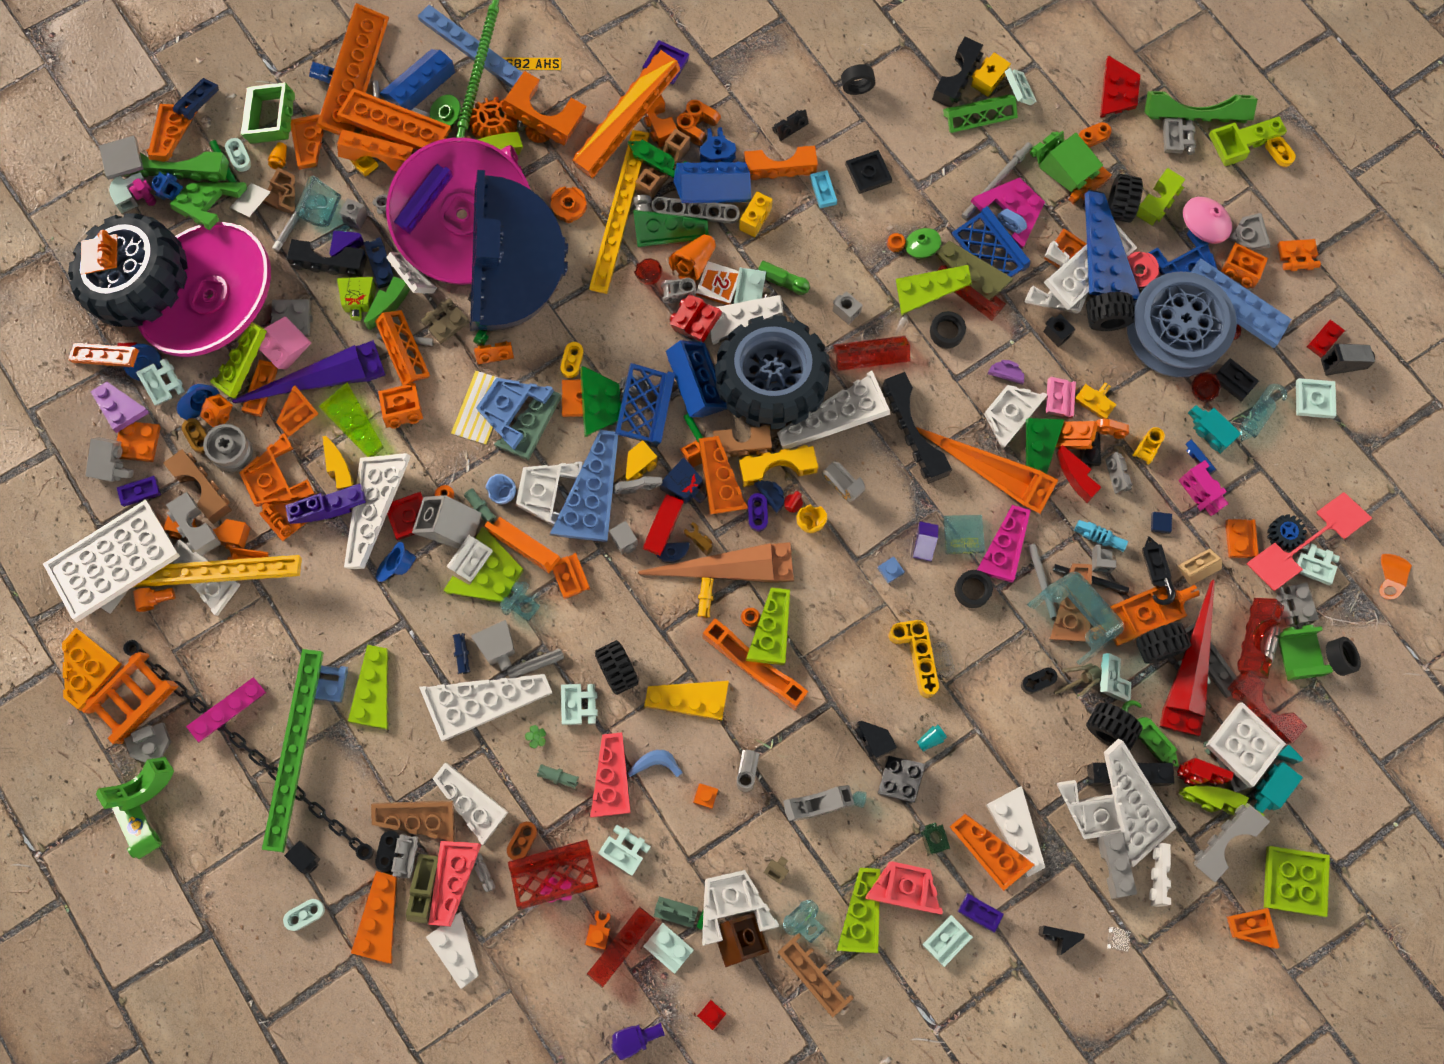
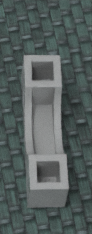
[1193,803,1270,882]

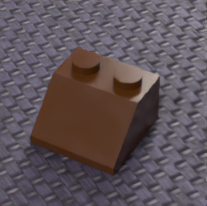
[717,913,769,968]

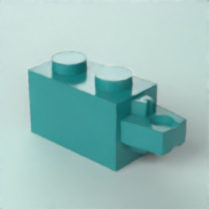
[1188,405,1242,454]
[1254,762,1303,813]

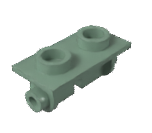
[653,896,698,928]

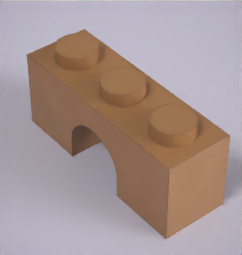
[713,426,772,460]

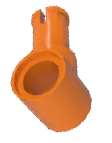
[133,588,175,612]

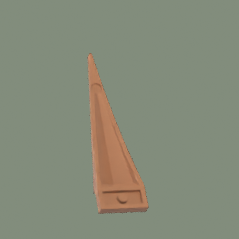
[638,542,794,583]

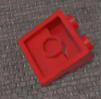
[670,294,722,342]
[1177,758,1234,786]

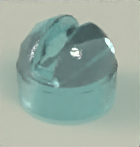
[853,791,867,808]

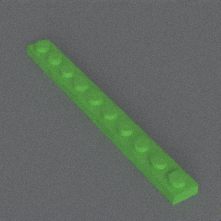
[262,649,324,853]

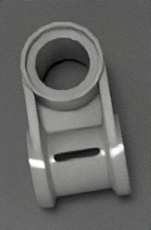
[660,278,696,304]

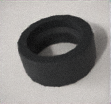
[841,64,876,95]
[930,311,966,349]
[954,570,993,608]
[1326,636,1361,676]

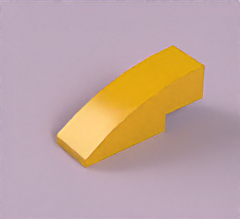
[322,436,355,491]

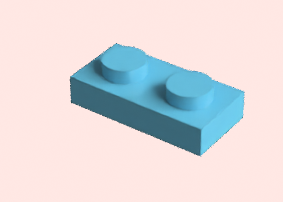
[810,170,837,208]

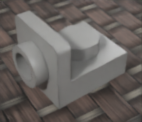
[619,374,649,399]

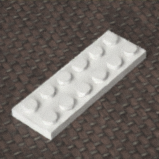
[1044,221,1137,310]

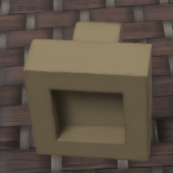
[764,856,789,884]

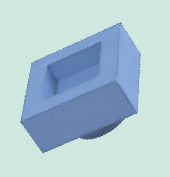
[877,557,905,584]

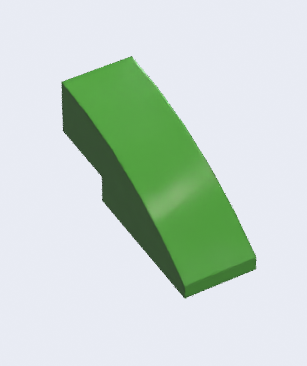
[364,276,410,330]

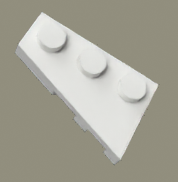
[426,912,479,989]

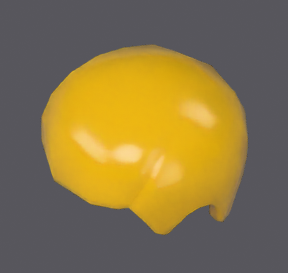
[796,504,827,533]

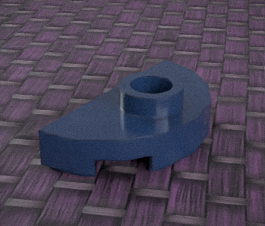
[754,480,784,514]
[655,542,690,563]

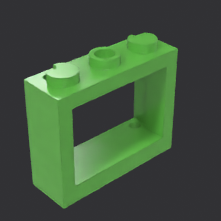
[241,83,295,144]

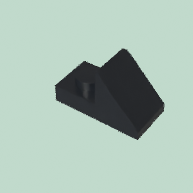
[1038,926,1085,955]

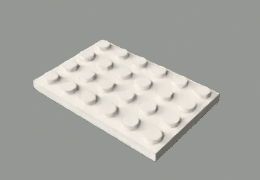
[43,500,180,623]

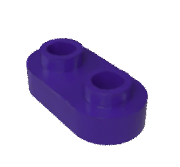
[748,493,768,532]

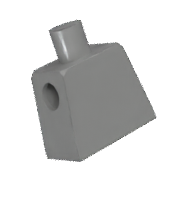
[471,620,515,671]

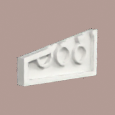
[986,786,1045,878]

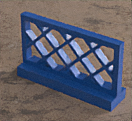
[952,206,1030,277]
[615,363,675,447]

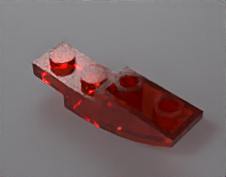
[586,906,656,988]

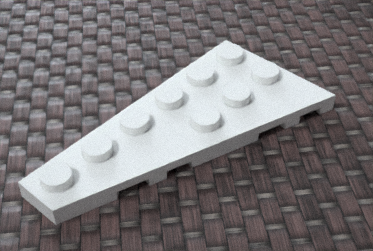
[777,371,890,449]

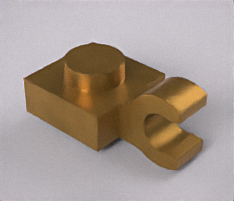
[684,522,713,556]

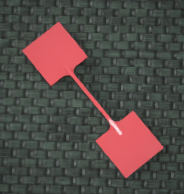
[1247,492,1372,591]

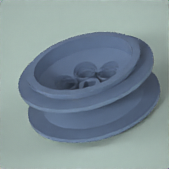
[1127,271,1237,377]

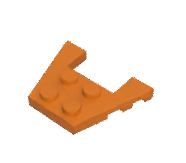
[239,433,316,507]

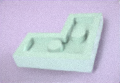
[1100,653,1131,702]

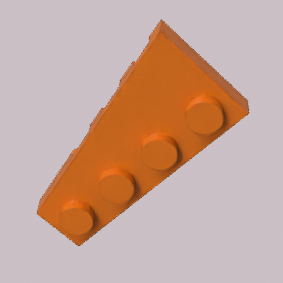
[148,104,197,161]
[351,871,397,964]

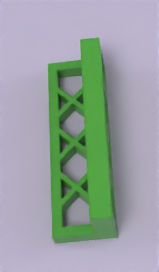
[943,94,1018,133]

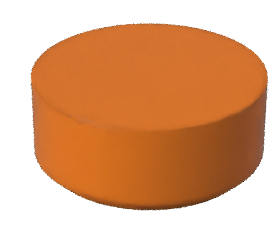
[887,233,906,252]

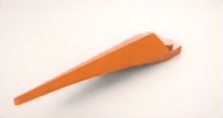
[916,427,1058,514]

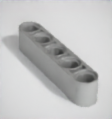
[652,197,740,224]

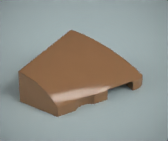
[262,167,295,214]

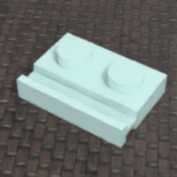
[1005,68,1037,105]
[734,267,766,304]
[922,915,973,967]
[643,923,694,974]

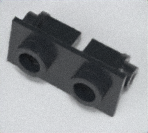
[772,110,809,141]

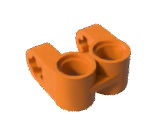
[677,100,721,146]

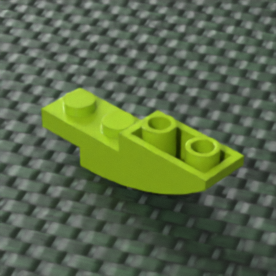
[1178,786,1265,816]

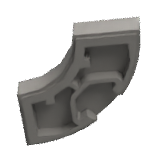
[613,476,662,494]

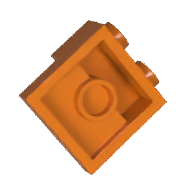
[1221,242,1268,289]
[378,383,423,429]

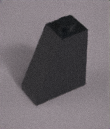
[1321,344,1375,376]

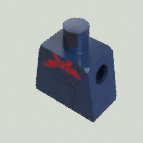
[660,457,707,504]

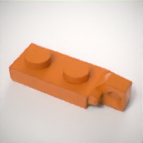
[1068,166,1112,204]

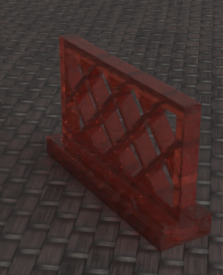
[508,840,599,910]

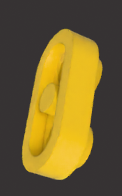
[1265,136,1296,167]
[560,342,584,379]

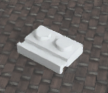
[447,535,493,582]

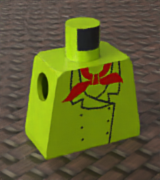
[337,277,376,321]

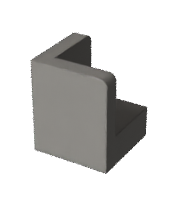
[1092,544,1116,573]

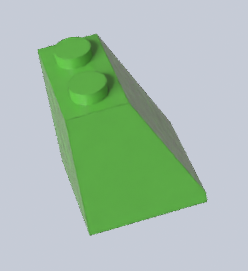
[1039,133,1103,192]

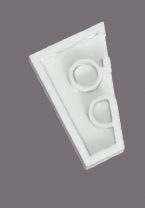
[386,252,437,294]
[1149,843,1171,907]

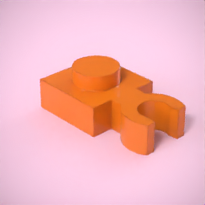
[585,910,611,950]

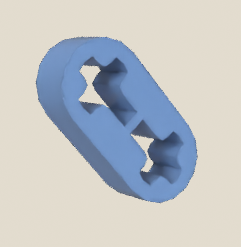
[998,209,1027,234]

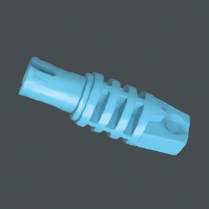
[1074,520,1128,552]

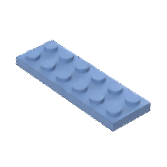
[1191,258,1292,348]

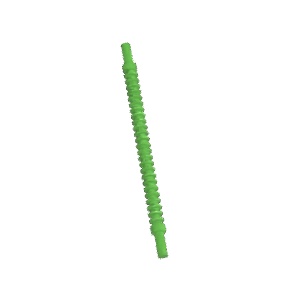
[456,0,500,138]

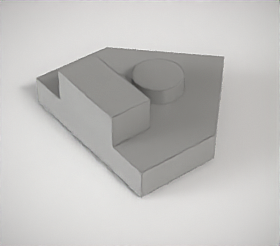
[1229,213,1271,251]
[124,722,171,763]

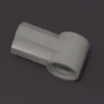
[737,750,760,792]

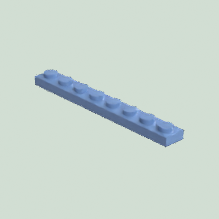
[418,5,522,88]

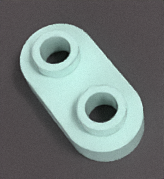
[225,138,251,172]
[283,899,325,931]

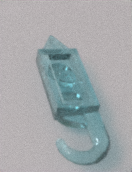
[1239,383,1287,442]

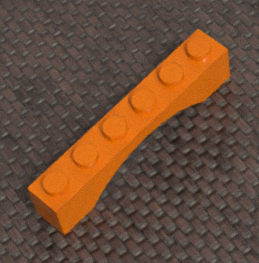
[702,619,808,711]

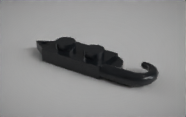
[1142,536,1176,605]

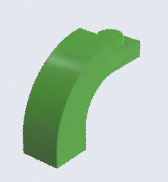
[96,757,174,811]

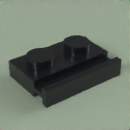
[1212,358,1259,402]

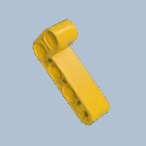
[889,620,939,698]

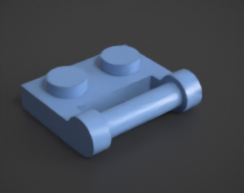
[315,665,348,703]

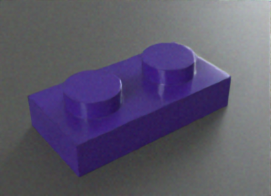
[117,476,161,507]

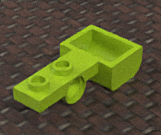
[1209,116,1287,166]

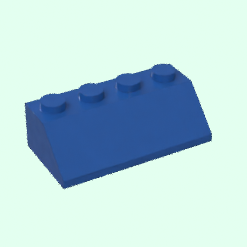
[380,49,456,110]
[673,162,752,203]
[665,340,727,418]

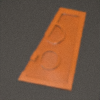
[291,114,324,170]

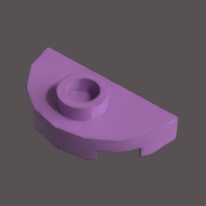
[987,360,1025,385]

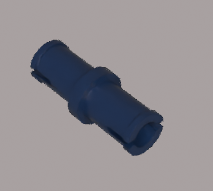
[453,633,471,674]

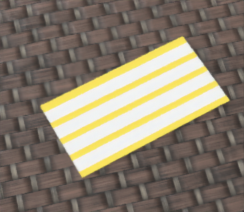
[451,371,498,444]

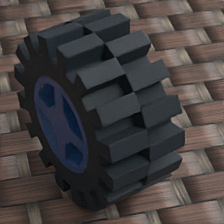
[1267,514,1307,551]

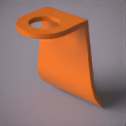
[1379,554,1412,600]

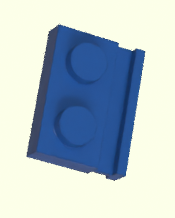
[1186,439,1217,474]

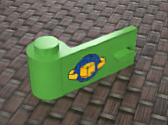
[113,806,162,859]

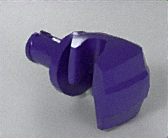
[611,1023,665,1060]

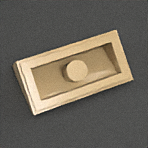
[1178,549,1222,585]

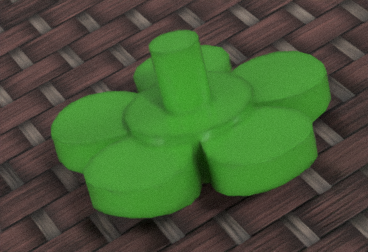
[525,725,546,748]

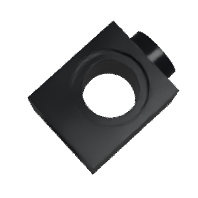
[1043,314,1076,347]
[284,840,321,874]

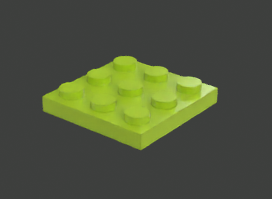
[1263,846,1330,917]

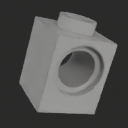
[339,198,368,230]
[833,291,863,325]
[609,521,638,554]

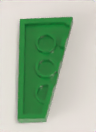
[633,210,709,247]

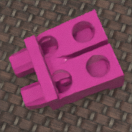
[1178,460,1229,516]

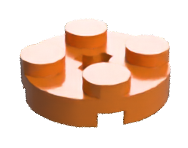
[550,186,587,223]

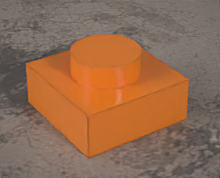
[693,783,718,809]

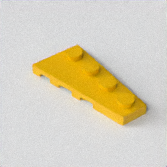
[644,681,729,720]

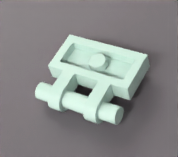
[136,358,185,406]
[1296,542,1340,586]
[561,684,598,725]
[598,825,651,876]

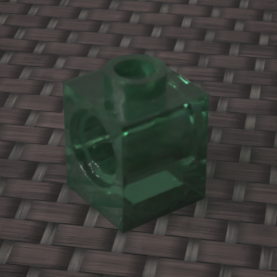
[921,823,950,856]

